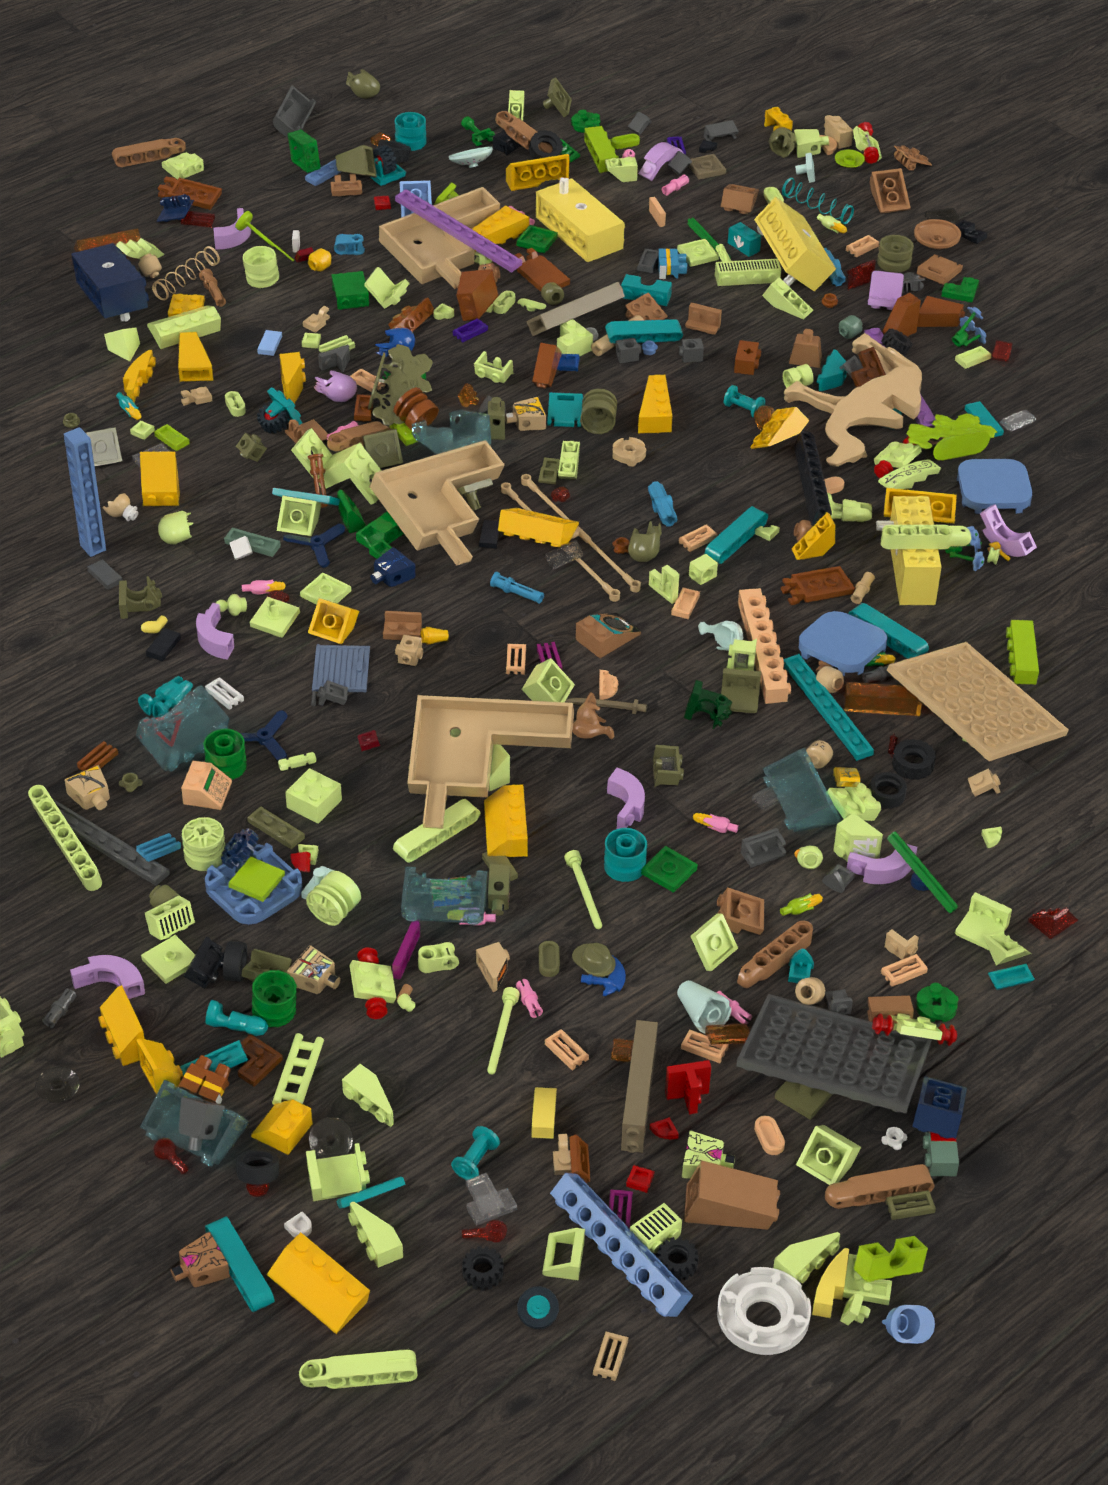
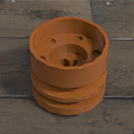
[393,387,439,433]

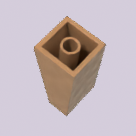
[684,1160,780,1230]

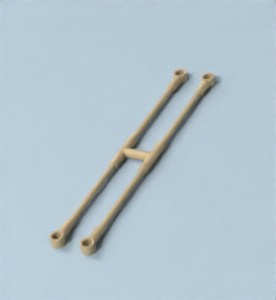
[501,474,641,602]

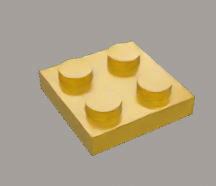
[168,294,205,317]

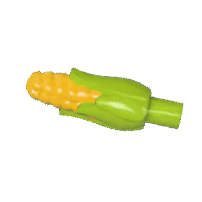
[780,893,823,916]

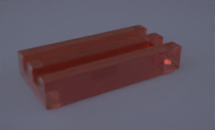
[181,211,215,227]

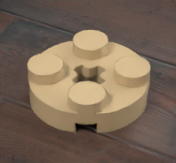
[612,437,646,467]

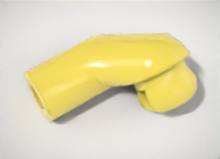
[141,616,168,633]

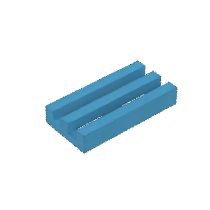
[136,833,181,862]

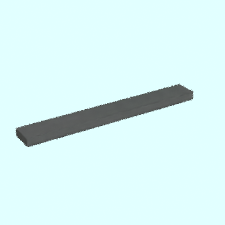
[53,799,170,886]

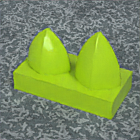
[434,183,459,205]

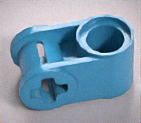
[334,234,365,255]

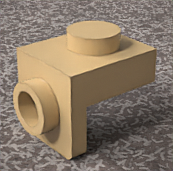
[968,768,1001,797]
[884,929,919,960]

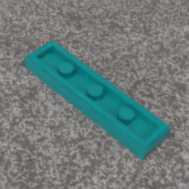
[272,488,340,506]

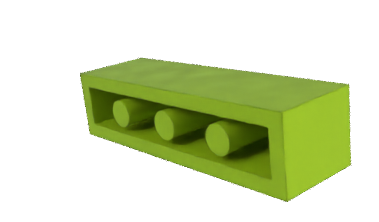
[584,126,619,173]
[1006,620,1039,685]

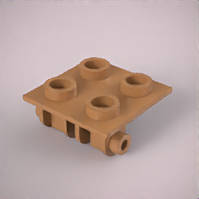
[894,145,932,170]
[625,292,668,320]
[285,419,328,443]

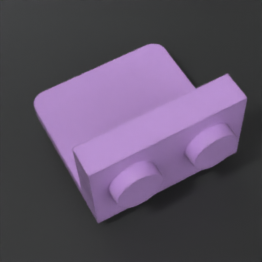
[868,271,904,310]

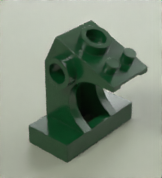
[684,680,732,729]

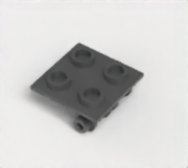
[902,272,925,293]

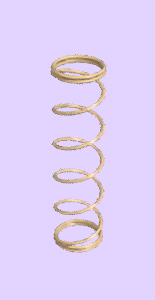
[152,246,220,301]

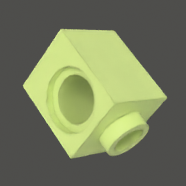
[689,554,718,585]

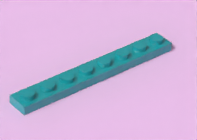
[783,654,874,761]

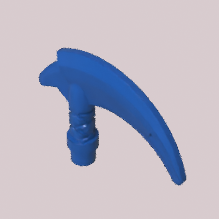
[581,955,626,996]

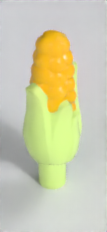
[817,214,847,234]

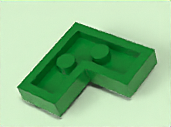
[941,277,979,303]

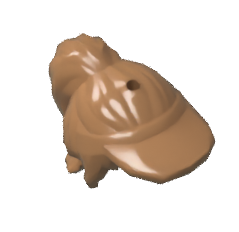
[572,692,614,739]

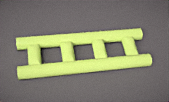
[272,1033,324,1105]

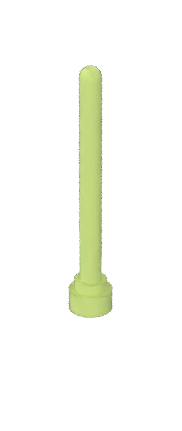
[564,850,602,929]
[487,987,520,1074]

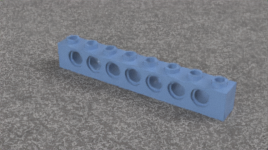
[64,427,106,557]
[550,1173,693,1317]

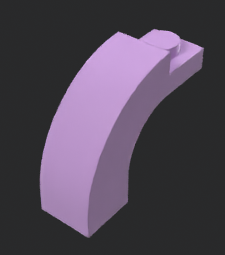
[638,142,684,181]
[214,208,251,250]
[980,505,1037,557]
[196,603,234,659]
[607,768,645,829]
[847,844,917,884]
[70,955,145,999]

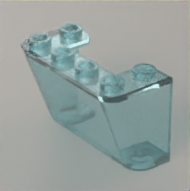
[412,409,491,455]

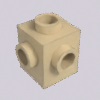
[395,635,423,666]

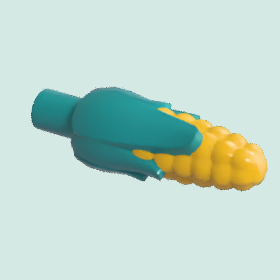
[116,392,142,420]

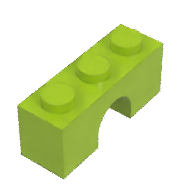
[854,1236,928,1282]

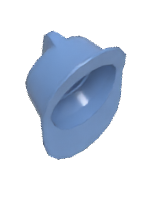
[882,1305,935,1344]

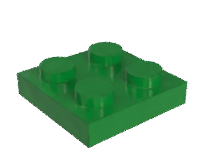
[517,225,558,253]
[641,846,698,893]

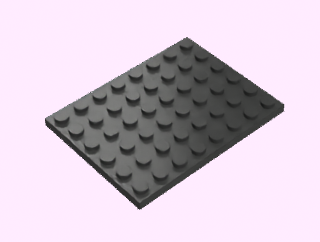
[736,994,932,1113]

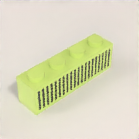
[715,259,781,286]

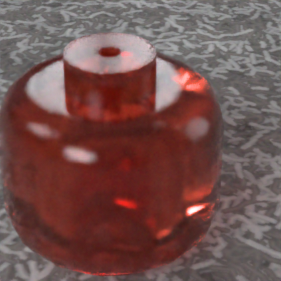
[551,487,570,502]

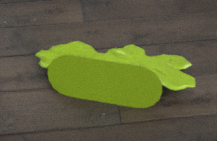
[906,413,997,460]

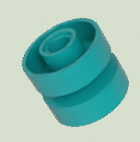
[395,112,426,151]
[604,828,647,882]

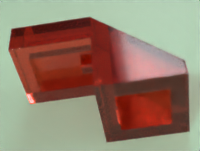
[992,340,1012,362]

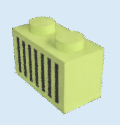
[145,896,195,940]
[630,1203,682,1253]

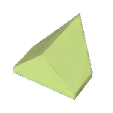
[104,328,140,361]
[984,930,1032,966]

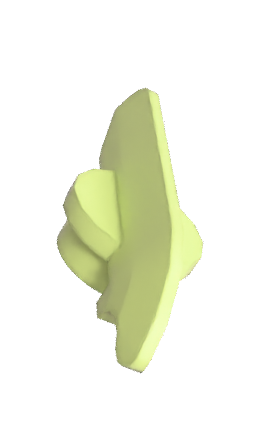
[517,298,546,311]

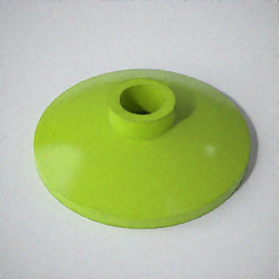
[835,150,865,168]

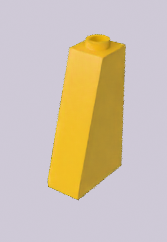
[178,332,213,382]

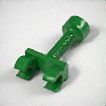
[461,116,495,146]

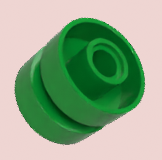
[204,729,247,780]

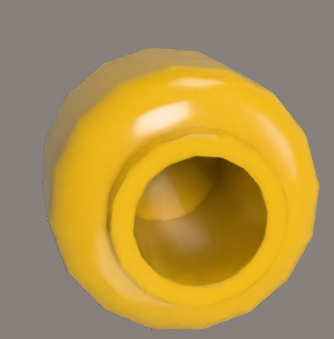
[308,248,332,272]

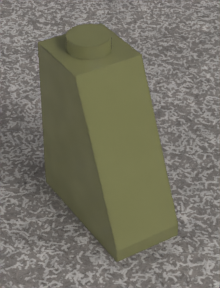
[335,145,377,178]

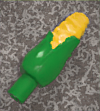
[865,652,895,667]

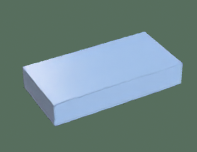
[257,330,282,356]

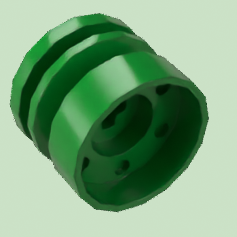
[252,970,297,1027]

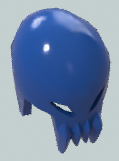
[375,328,415,356]

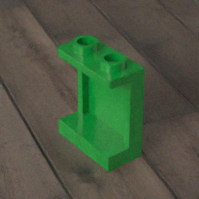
[331,271,369,309]

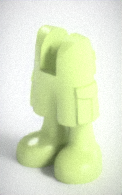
[827,493,872,522]

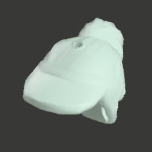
[698,621,743,651]

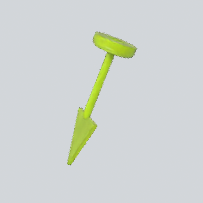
[235,211,294,261]

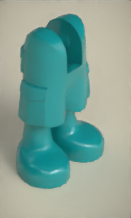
[138,676,193,718]
[205,1000,268,1036]

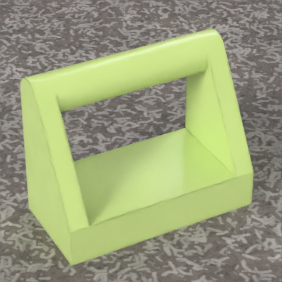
[542,1228,585,1280]

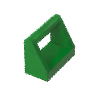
[337,490,366,533]

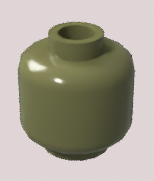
[541,282,564,305]
[149,885,179,908]

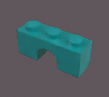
[621,274,672,306]

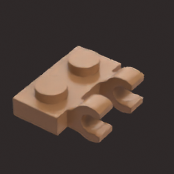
[331,174,362,196]

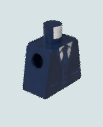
[370,547,416,587]

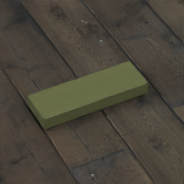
[247,806,305,850]

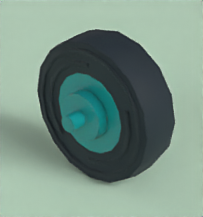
[517,1286,559,1329]

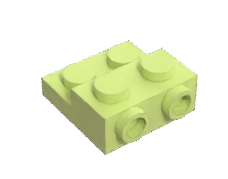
[162,152,204,179]
[826,783,881,821]

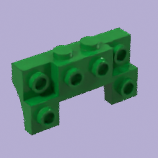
[356,511,404,559]

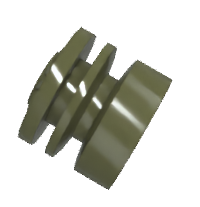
[580,389,617,434]

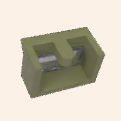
[652,745,684,787]

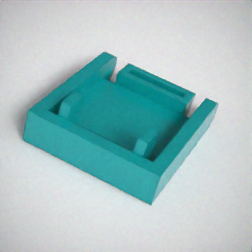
[547,393,583,427]

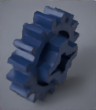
[221,828,259,869]

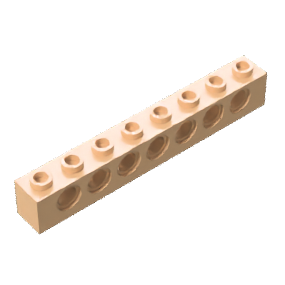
[738,588,791,704]

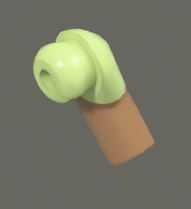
[397,984,415,1012]

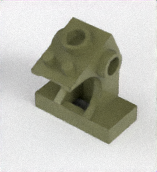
[119,576,162,619]

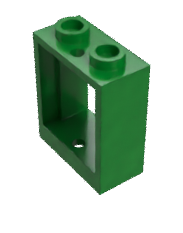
[288,129,321,173]

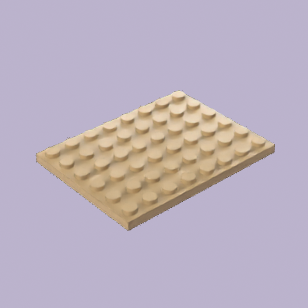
[887,642,1069,761]

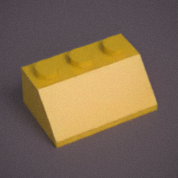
[98,985,144,1066]

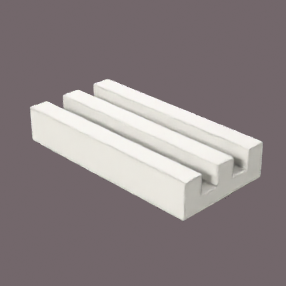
[205,677,244,710]

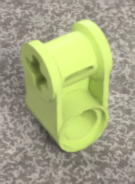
[418,942,459,973]

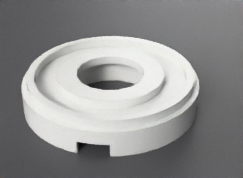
[717,1267,811,1355]

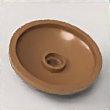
[914,219,961,249]

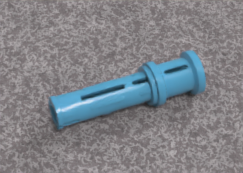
[490,572,544,604]

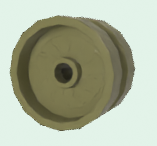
[877,235,914,273]

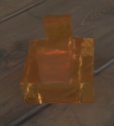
[458,383,480,407]

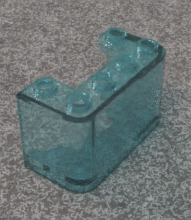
[136,685,230,772]

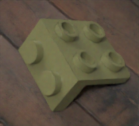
[721,668,761,713]

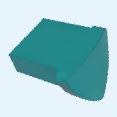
[788,948,814,983]

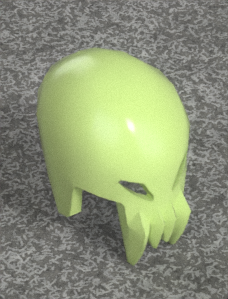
[158,511,193,544]

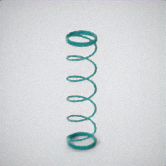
[782,178,854,224]

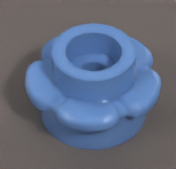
[642,340,658,355]

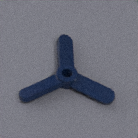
[283,524,345,568]
[240,711,287,761]

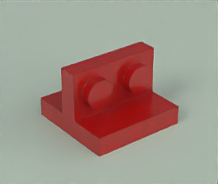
[665,1060,711,1115]

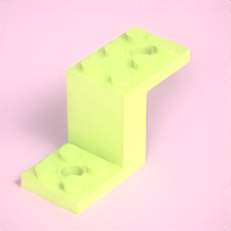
[291,428,382,505]

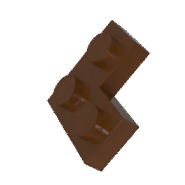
[850,347,886,388]
[237,1034,283,1087]

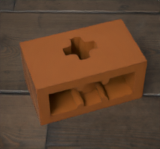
[734,340,761,375]

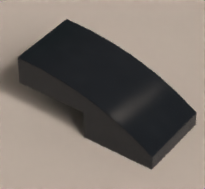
[955,220,987,244]

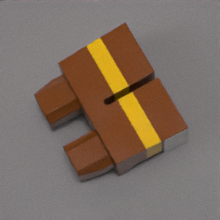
[179,1055,230,1104]

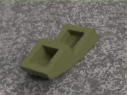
[538,457,560,484]

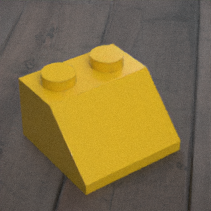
[308,598,359,644]
[136,1038,183,1097]
[251,1099,312,1155]

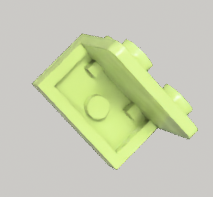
[365,267,409,309]
[955,892,1012,950]
[0,997,24,1058]

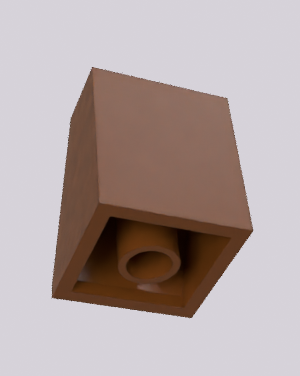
[456,269,499,321]

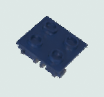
[157,194,194,222]

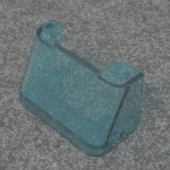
[763,748,842,832]
[401,867,488,925]
[140,1080,249,1167]

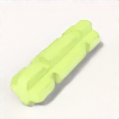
[715,244,731,262]
[278,752,316,771]

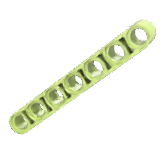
[28,785,102,891]

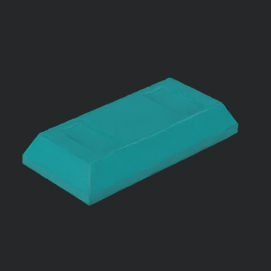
[988,964,1035,990]

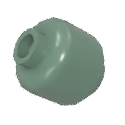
[838,315,863,339]

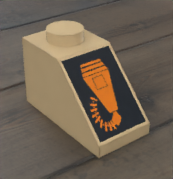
[476,942,510,992]

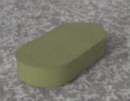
[539,941,560,977]

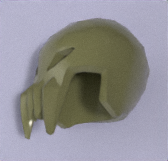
[346,69,380,99]
[769,127,796,158]
[628,521,662,562]

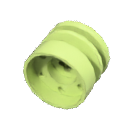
[242,246,279,288]
[182,817,225,871]
[306,871,361,926]

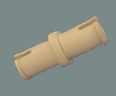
[851,572,875,604]

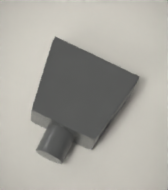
[179,1097,225,1151]

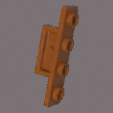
[388,298,434,332]

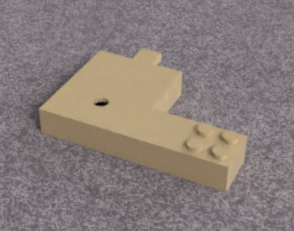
[379,187,500,289]
[370,440,504,565]
[407,695,574,829]

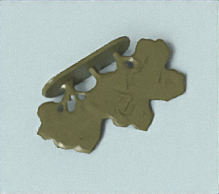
[368,344,433,426]

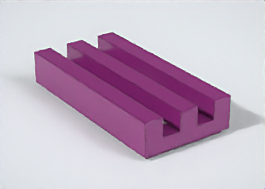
[537,642,562,670]
[609,1189,633,1229]

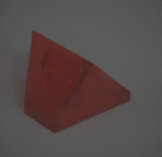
[847,259,876,290]
[1028,907,1078,939]

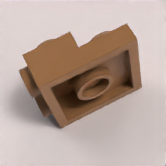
[717,887,764,935]

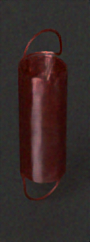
[888,733,898,757]

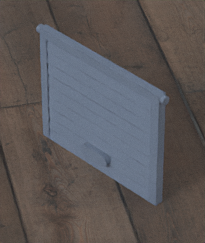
[312,644,370,692]

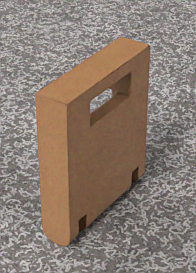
[917,254,963,285]

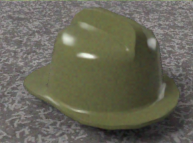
[572,943,616,977]

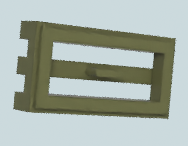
[885,1190,936,1220]

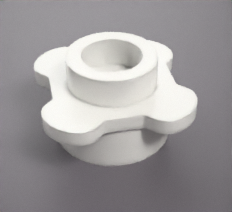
[881,1127,907,1150]

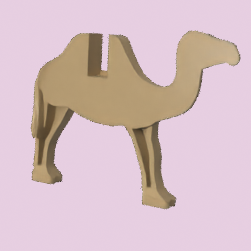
[784,333,922,467]

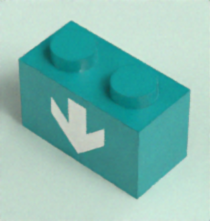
[728,222,761,257]

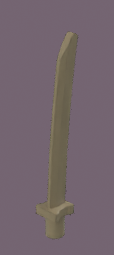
[566,698,647,714]

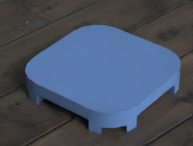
[957,459,1032,514]
[798,611,887,676]
[205,843,303,925]

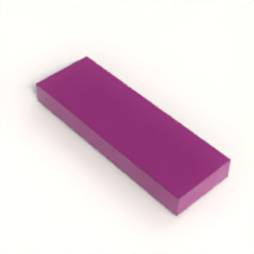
[392,920,421,980]

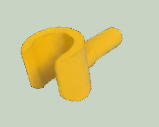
[987,542,1010,561]

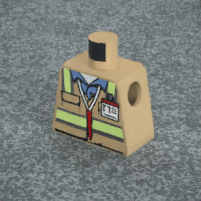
[287,945,340,994]

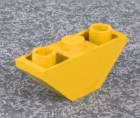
[792,513,835,560]

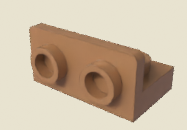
[685,303,722,334]
[383,611,422,640]

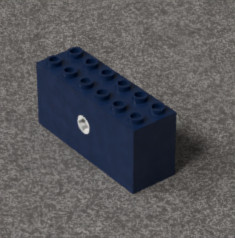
[71,243,149,322]

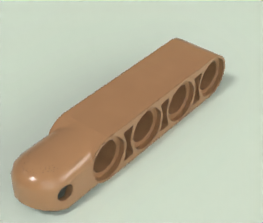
[495,111,553,153]
[112,138,186,167]
[327,421,392,452]
[737,920,813,988]
[825,1164,935,1209]

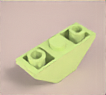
[558,441,580,480]

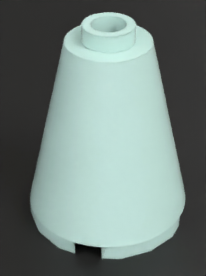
[677,981,731,1034]

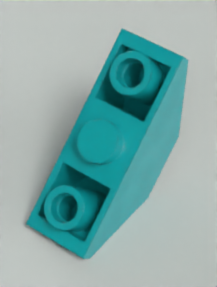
[817,349,847,391]

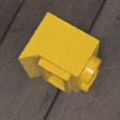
[764,107,793,131]

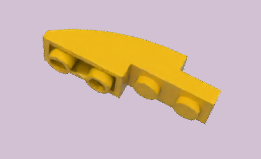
[123,350,156,403]

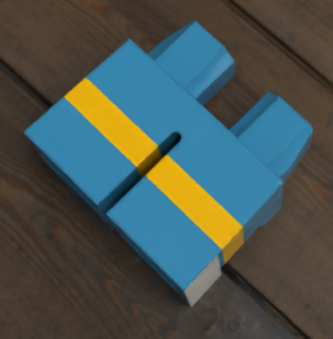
[658,249,687,279]

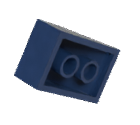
[912,1076,967,1139]

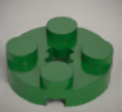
[571,110,600,133]
[916,982,959,1022]

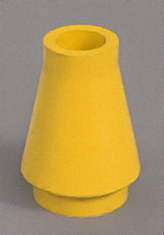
[420,627,449,645]

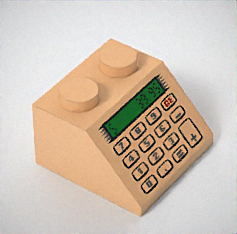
[181,760,232,810]

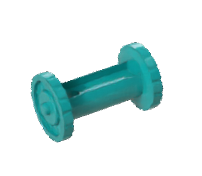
[723,385,765,418]
[451,1126,500,1181]

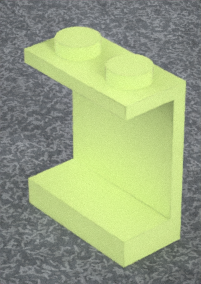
[306,1143,370,1201]

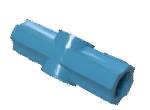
[824,248,846,286]
[648,481,677,527]

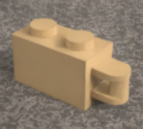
[824,115,853,149]

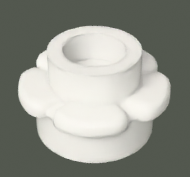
[123,505,138,521]

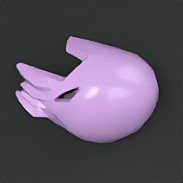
[314,370,357,402]

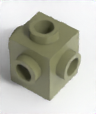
[236,433,267,462]

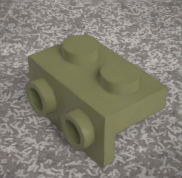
[242,949,292,981]

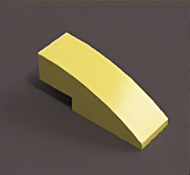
[532,1087,557,1139]
[812,1248,849,1318]

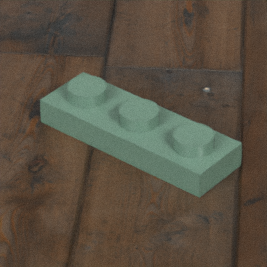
[224,528,280,557]

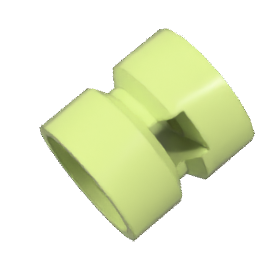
[783,364,814,388]

